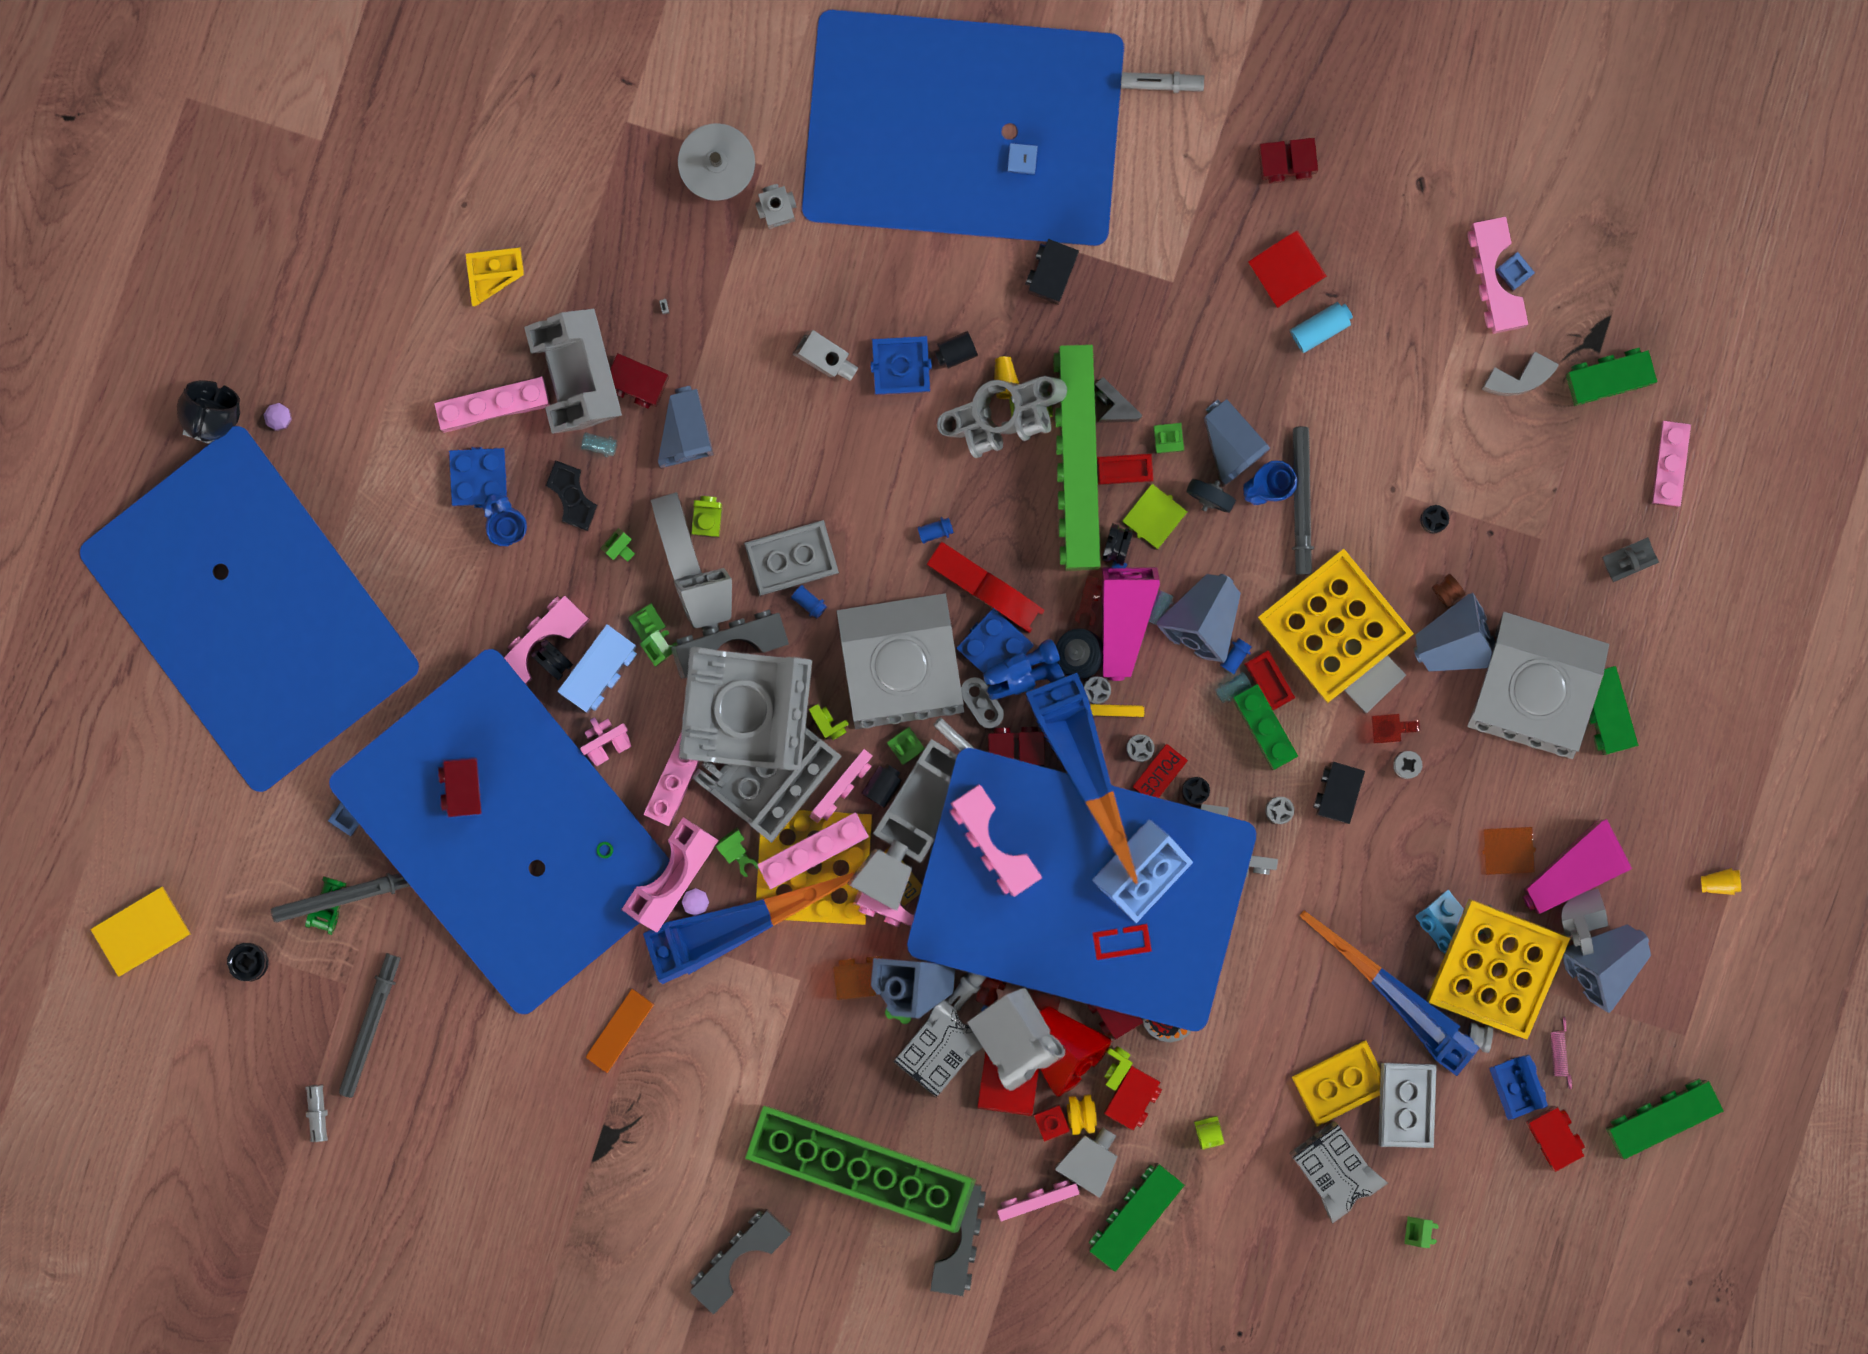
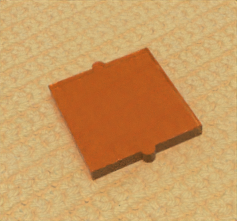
[1482,827,1536,875]

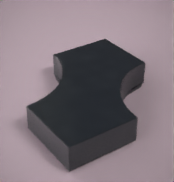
[546,460,598,531]

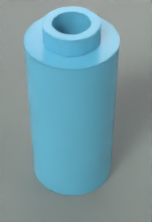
[1290,302,1353,353]

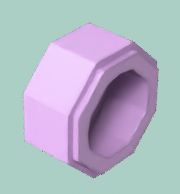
[263,403,292,431]
[682,888,709,916]

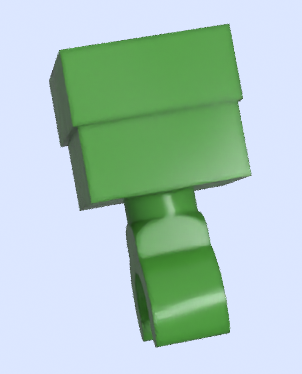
[716,827,759,877]

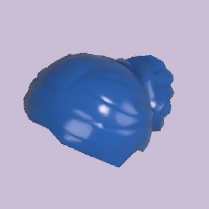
[1243,460,1297,505]
[483,494,527,546]

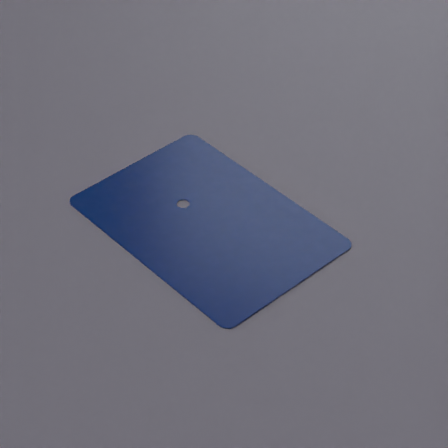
[802,10,1124,246]
[80,426,419,792]
[329,649,670,1014]
[907,748,1257,1031]

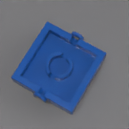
[871,336,932,395]
[449,447,507,508]
[956,608,1034,673]

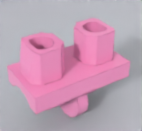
[580,717,632,766]

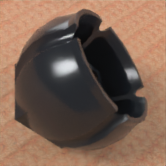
[177,380,241,444]

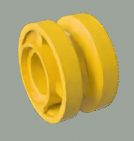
[1067,1094,1097,1135]

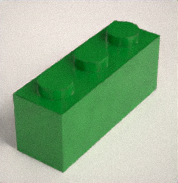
[1566,348,1658,406]
[1589,666,1639,755]
[1232,684,1299,771]

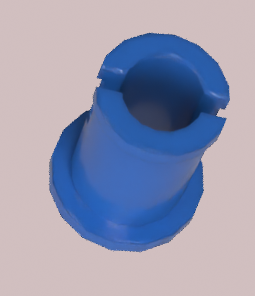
[917,517,954,544]
[791,585,827,619]
[1220,638,1252,675]

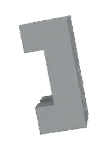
[524,309,622,434]
[873,739,957,863]

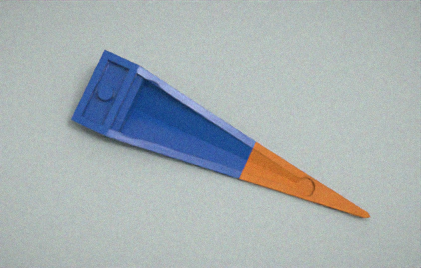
[1026,673,1138,885]
[643,872,855,984]
[1300,911,1480,1076]

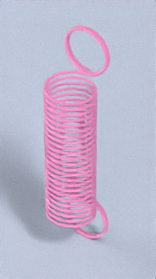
[1550,1017,1572,1089]

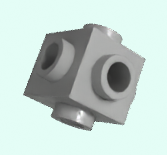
[755,184,797,229]

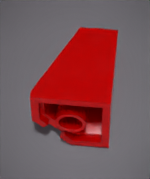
[1040,1007,1112,1097]

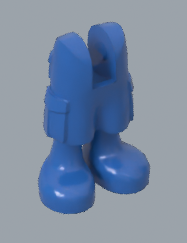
[983,639,1065,700]

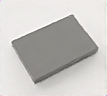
[744,520,839,596]
[1312,623,1406,713]
[1378,1063,1437,1148]

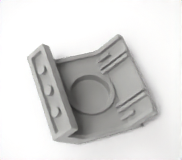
[837,593,964,729]
[1467,612,1609,759]
[679,647,812,771]

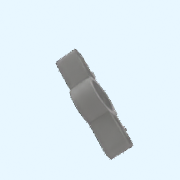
[937,376,1067,458]

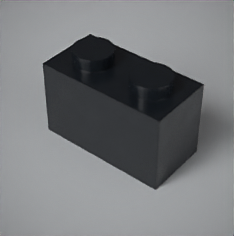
[1025,239,1079,305]
[1313,762,1365,824]

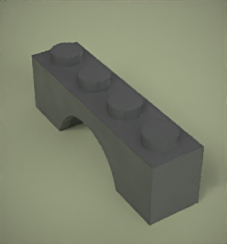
[671,609,789,679]
[930,1184,986,1296]
[690,1209,791,1315]

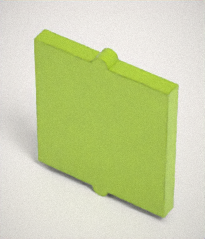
[1122,484,1188,550]

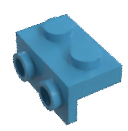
[1415,890,1483,954]

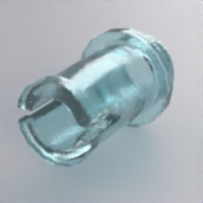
[581,432,618,458]
[1148,590,1174,625]
[1215,672,1252,703]

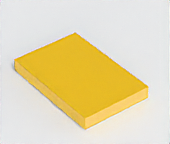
[90,887,191,977]
[1292,1040,1381,1127]

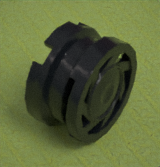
[1102,523,1133,566]
[531,639,573,681]
[227,943,269,982]

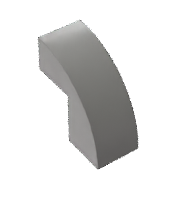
[1482,352,1559,396]

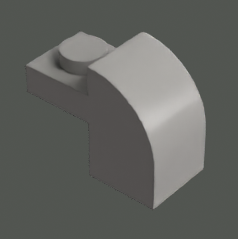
[1561,889,1608,956]

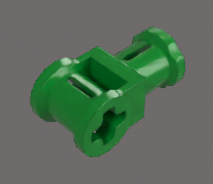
[305,876,347,935]

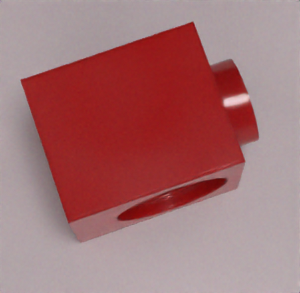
[1033,1104,1070,1142]

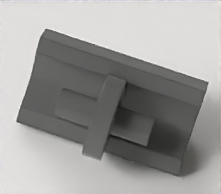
[1602,537,1659,582]

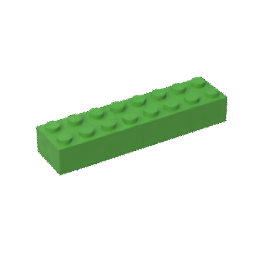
[1053,345,1100,571]
[745,1106,976,1232]

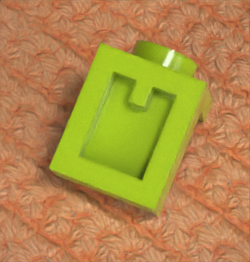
[691,496,722,537]
[809,704,849,740]
[1104,1046,1133,1091]

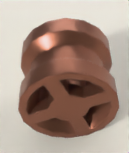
[1432,573,1466,608]

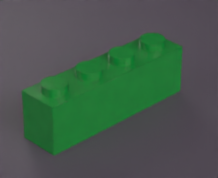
[1606,1078,1724,1160]
[1088,1163,1185,1272]

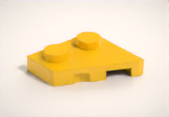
[465,247,524,307]

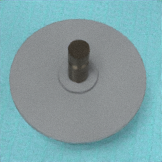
[678,123,755,201]

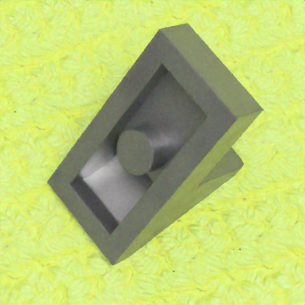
[1095,377,1143,422]

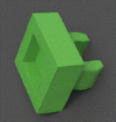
[1153,423,1184,454]
[600,528,635,561]
[628,603,666,641]
[640,630,678,667]
[887,727,925,765]
[1405,1216,1439,1248]

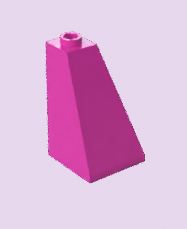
[1102,567,1160,681]
[1523,819,1632,914]

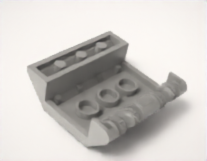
[692,727,842,843]

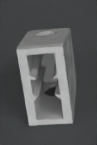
[792,330,858,381]
[674,568,732,631]
[848,840,912,911]
[1055,1127,1118,1198]

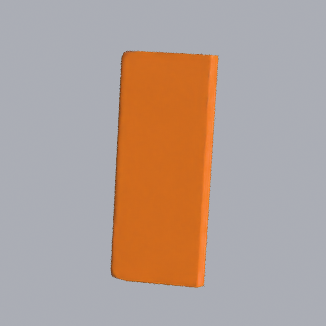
[586,989,655,1073]

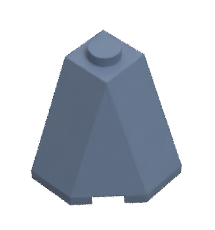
[658,386,714,468]
[1204,399,1270,487]
[1156,574,1241,663]
[1414,593,1495,671]
[1562,924,1651,1013]
[871,958,955,1018]

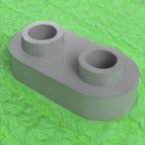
[961,677,1004,728]

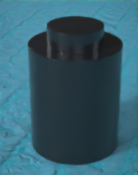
[934,331,978,369]
[861,764,902,808]

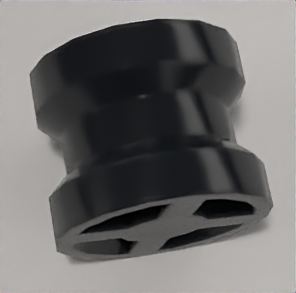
[1420,505,1450,534]
[1182,777,1210,805]

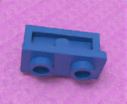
[1489,1054,1548,1120]

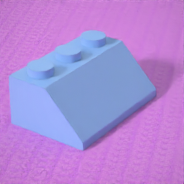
[557,625,637,713]
[1092,819,1193,923]

